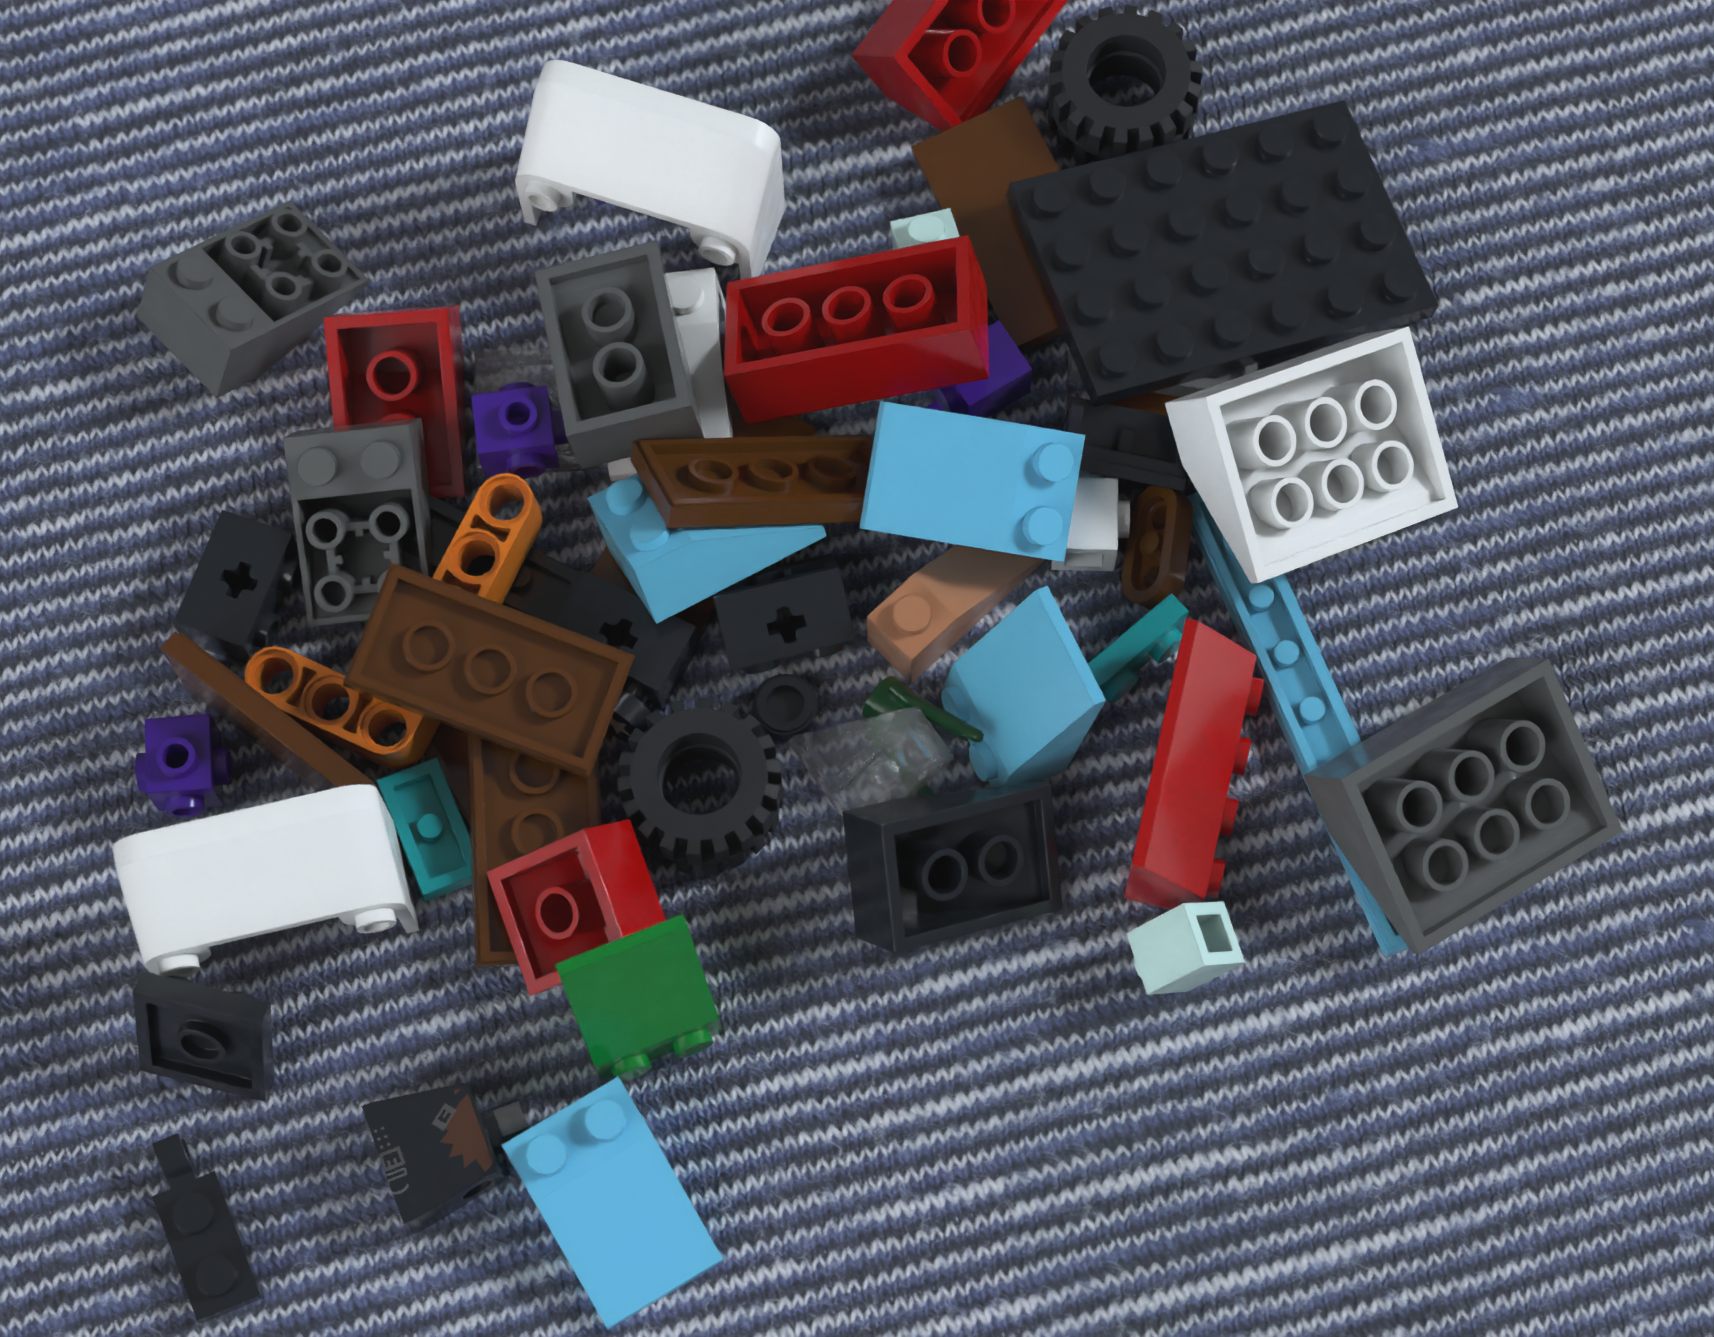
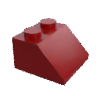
[486,819,666,996]

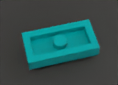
[1088,593,1189,704]
[376,757,472,902]

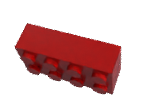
[724,235,989,424]

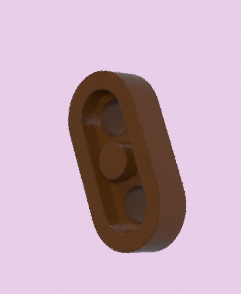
[1121,485,1193,610]

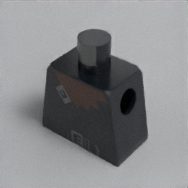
[361,1083,530,1234]

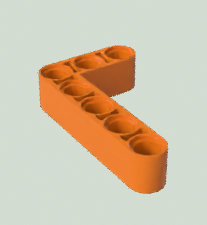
[244,473,543,770]

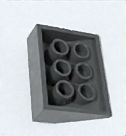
[1303,657,1623,955]

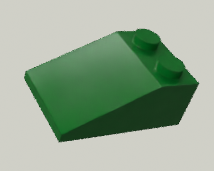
[555,914,722,1082]

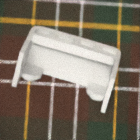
[515,60,785,279]
[112,784,420,977]

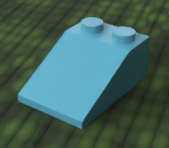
[859,401,1085,562]
[587,473,827,624]
[941,586,1106,787]
[502,1076,724,1330]

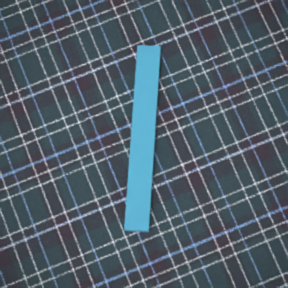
[1187,492,1409,958]

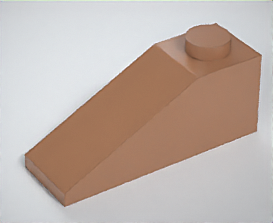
[867,544,1046,684]

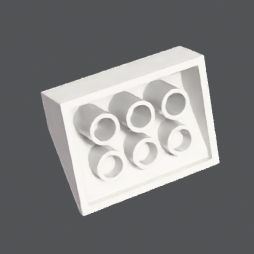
[1165,327,1458,584]

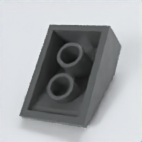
[534,240,704,469]

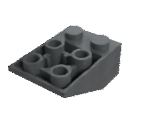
[137,200,369,398]
[283,418,433,626]

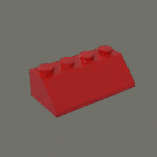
[851,0,1068,131]
[1124,618,1264,909]

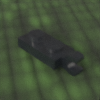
[152,1133,265,1324]

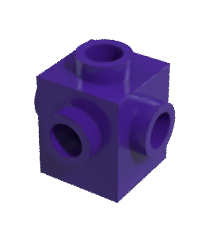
[471,382,569,479]
[135,714,233,818]

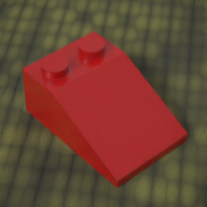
[323,305,467,498]

